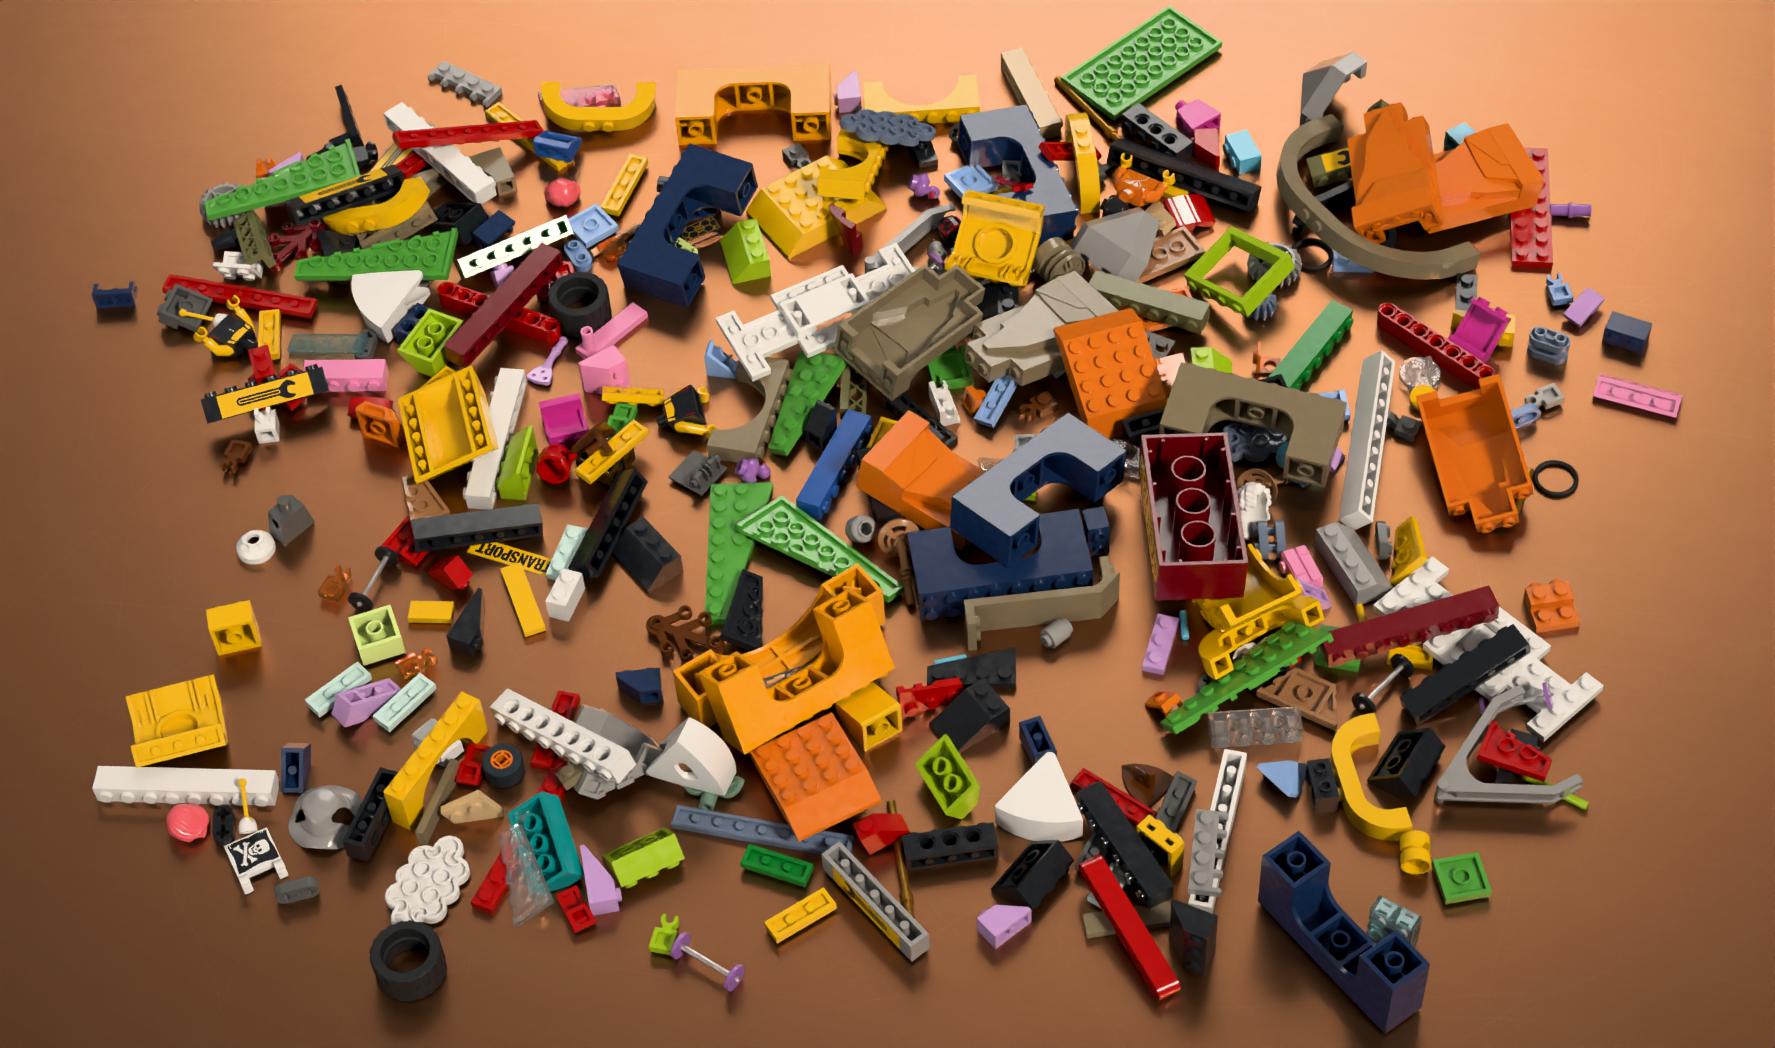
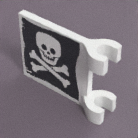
[224,827,289,895]

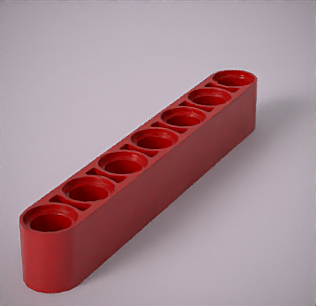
[437,282,561,345]
[1377,303,1495,390]
[1078,854,1181,1001]

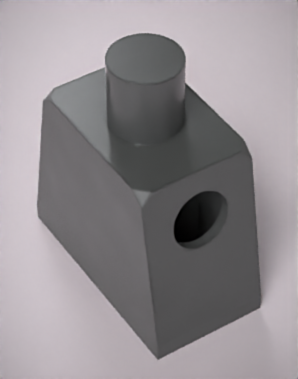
[268,495,315,547]

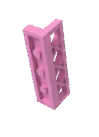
[1593,373,1683,418]

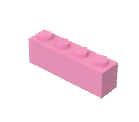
[303,359,389,392]

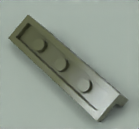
[233,210,276,268]
[840,364,868,420]

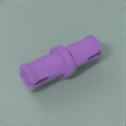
[1550,202,1591,218]

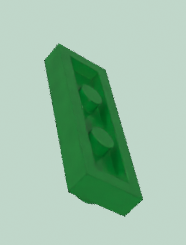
[740,844,814,887]

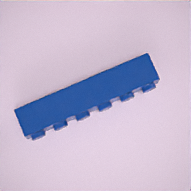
[796,409,873,520]

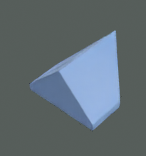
[704,340,739,379]
[1257,760,1306,798]

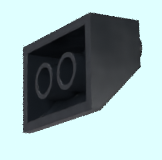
[611,517,683,593]
[1367,727,1446,798]
[991,840,1075,910]
[1169,899,1218,975]

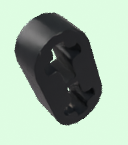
[212,805,236,848]

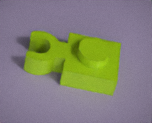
[649,913,679,955]

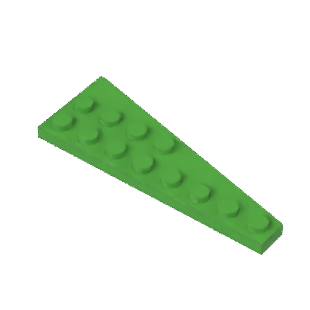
[204,139,360,221]
[294,228,458,281]
[704,482,773,625]
[736,495,904,603]
[1160,621,1334,734]

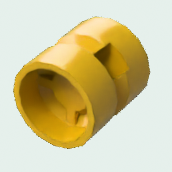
[1399,830,1431,875]

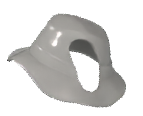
[288,785,363,849]

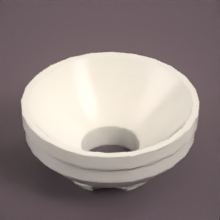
[236,530,276,565]

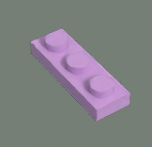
[1142,614,1179,675]

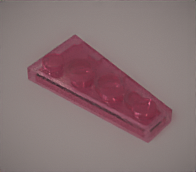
[538,84,621,122]

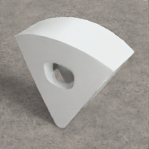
[351,270,431,343]
[646,717,736,796]
[995,752,1083,842]

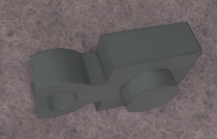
[782,142,812,169]

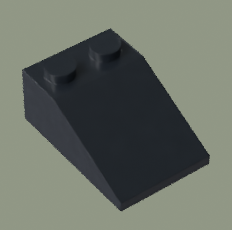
[424,201,489,245]
[976,283,1019,321]
[929,678,1010,754]

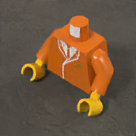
[1113,153,1175,207]

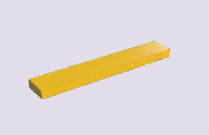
[484,102,573,171]

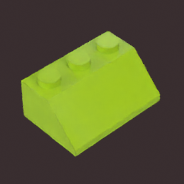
[720,218,771,284]
[397,309,464,377]
[1190,347,1233,373]
[496,425,539,501]
[914,734,980,819]
[602,827,685,888]

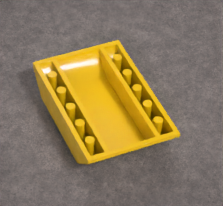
[746,155,887,259]
[398,365,499,484]

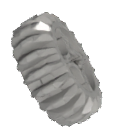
[199,182,251,228]
[1247,240,1302,288]

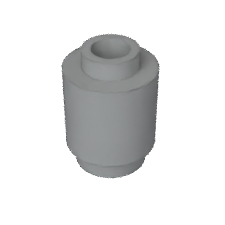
[1040,618,1073,649]

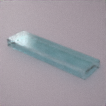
[287,334,369,354]

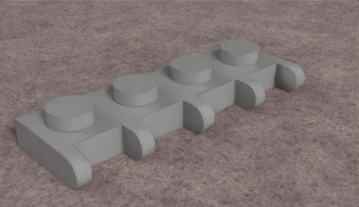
[427,60,502,107]
[1188,809,1229,897]

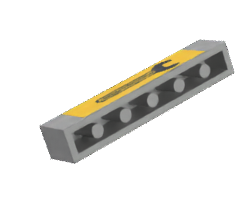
[821,841,930,962]

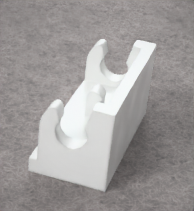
[929,380,960,426]

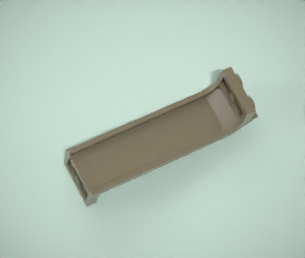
[964,556,1120,651]

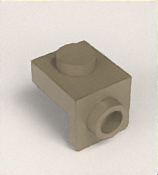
[555,762,588,790]

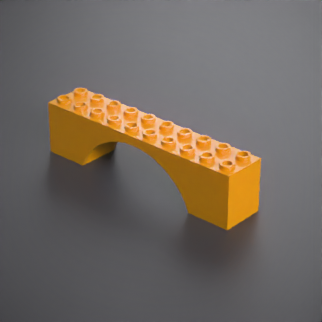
[673,563,885,728]

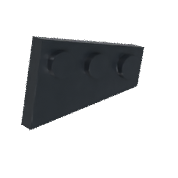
[316,228,356,285]

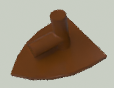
[569,420,616,456]
[1122,764,1173,807]

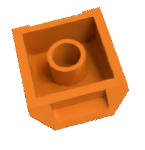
[355,401,406,448]

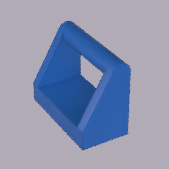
[533,131,582,163]

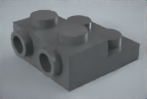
[157,284,213,332]

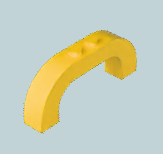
[541,82,656,132]
[1065,112,1100,214]
[322,177,430,234]
[1198,595,1325,680]
[1330,713,1413,841]

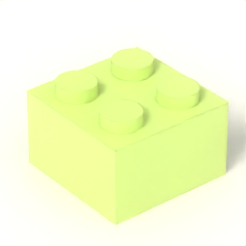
[348,605,406,666]

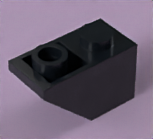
[805,400,837,451]

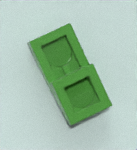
[607,402,638,436]

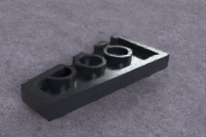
[719,569,763,651]

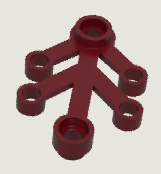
[268,219,326,271]

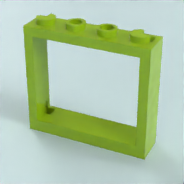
[1184,226,1295,317]

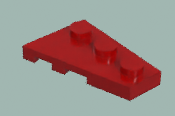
[1477,720,1552,782]

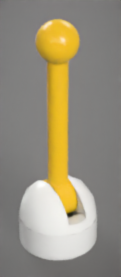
[179,309,228,327]
[238,778,258,834]

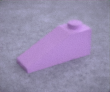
[332,678,401,727]
[580,845,622,916]

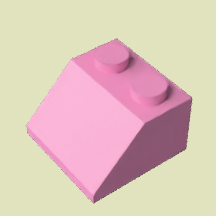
[578,345,631,394]

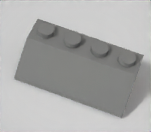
[1315,522,1394,606]

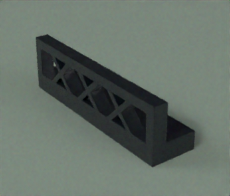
[883,393,958,448]

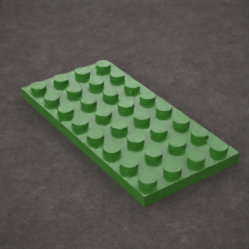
[1061,5,1223,121]

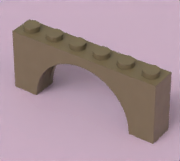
[393,147,517,200]
[707,357,793,463]

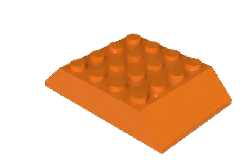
[1053,308,1167,440]
[748,712,882,842]

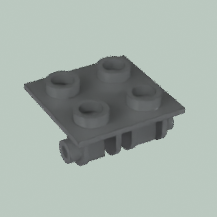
[668,450,727,496]

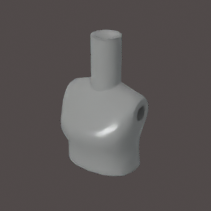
[927,241,947,270]

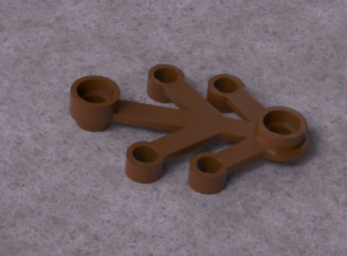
[646,605,726,662]

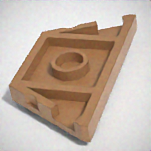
[1256,667,1337,731]

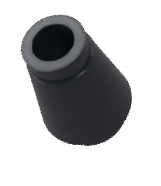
[210,228,239,252]

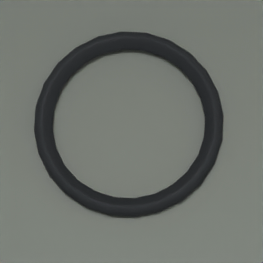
[1292,238,1333,270]
[1533,460,1579,496]

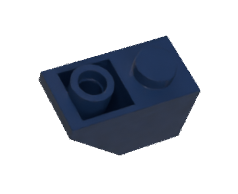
[615,667,664,704]

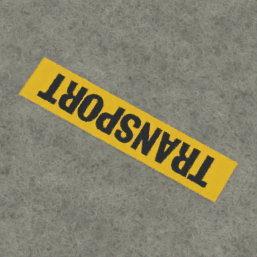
[467,542,552,576]

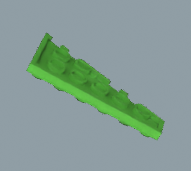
[768,351,848,456]

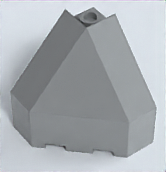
[1300,51,1367,126]
[1070,207,1160,282]
[568,704,664,800]

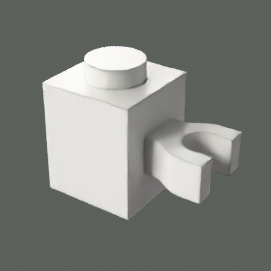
[254,407,280,444]

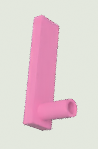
[575,302,648,359]

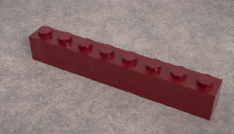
[444,242,563,368]
[1319,585,1499,667]

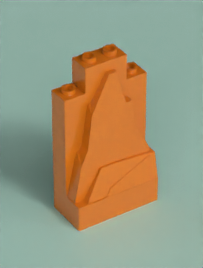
[1347,102,1444,244]
[1427,123,1544,234]
[1416,374,1534,533]
[856,410,985,551]

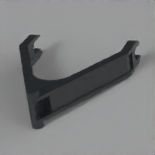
[1292,180,1397,249]

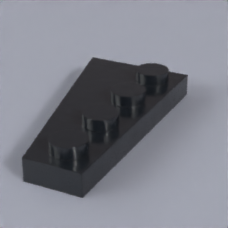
[927,647,1016,689]

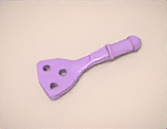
[527,337,568,385]

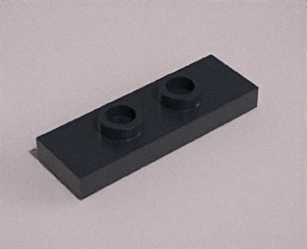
[911,121,938,168]

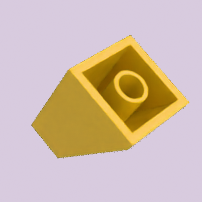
[835,682,902,752]

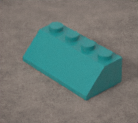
[508,791,584,895]

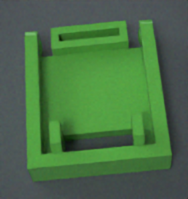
[927,344,974,390]

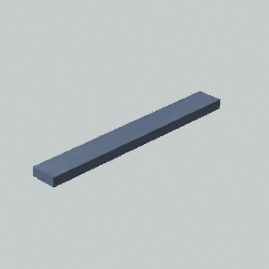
[671,805,855,854]

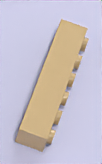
[1001,47,1063,140]

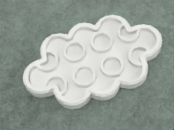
[385,836,470,925]

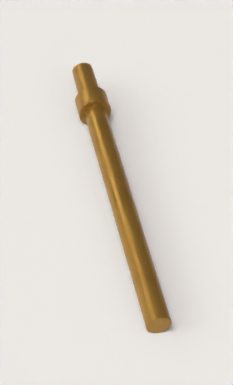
[1054,76,1122,141]
[886,800,915,919]

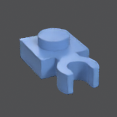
[1546,273,1574,306]

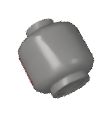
[845,515,876,543]

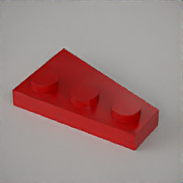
[896,677,963,719]

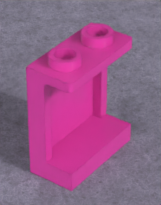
[1448,296,1511,362]
[539,393,589,448]

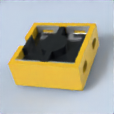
[1136,815,1184,878]

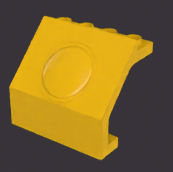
[944,190,1045,287]
[126,674,228,768]

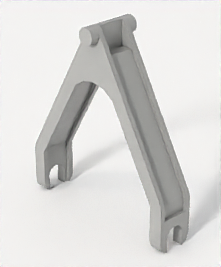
[865,204,991,288]
[1434,685,1584,804]

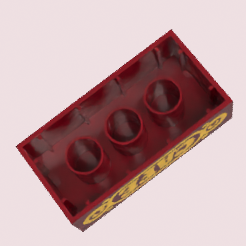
[1138,432,1248,601]

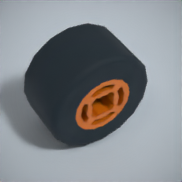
[482,743,525,788]

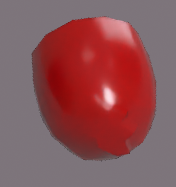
[537,444,577,484]

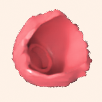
[544,178,581,207]
[166,803,209,842]

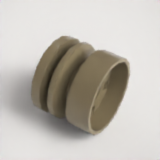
[1032,237,1085,283]

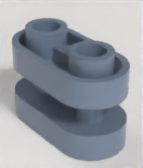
[1527,326,1571,365]
[1253,520,1286,560]

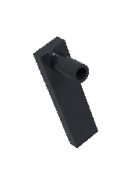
[329,84,365,147]

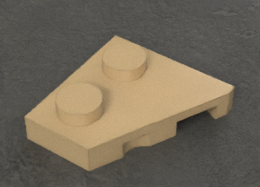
[1145,202,1176,236]
[441,790,504,824]

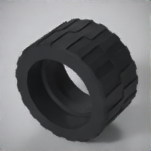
[548,272,612,338]
[370,920,447,1001]

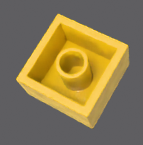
[206,600,262,656]

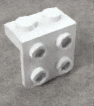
[212,251,264,281]

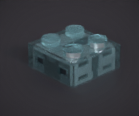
[1366,895,1422,947]

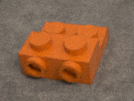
[1523,579,1580,633]

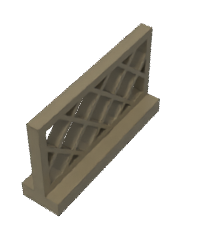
[356,196,438,249]

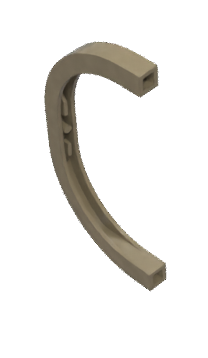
[1276,114,1481,280]

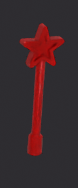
[995,176,1033,192]

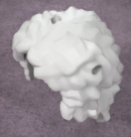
[1237,482,1272,540]

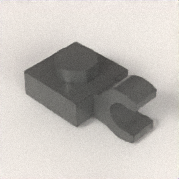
[1386,411,1422,442]

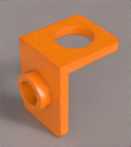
[1253,341,1280,375]
[1145,690,1183,717]

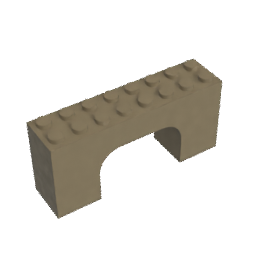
[1159,362,1347,488]

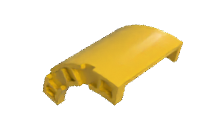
[1190,543,1302,632]

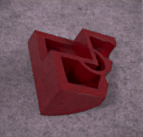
[828,203,863,256]

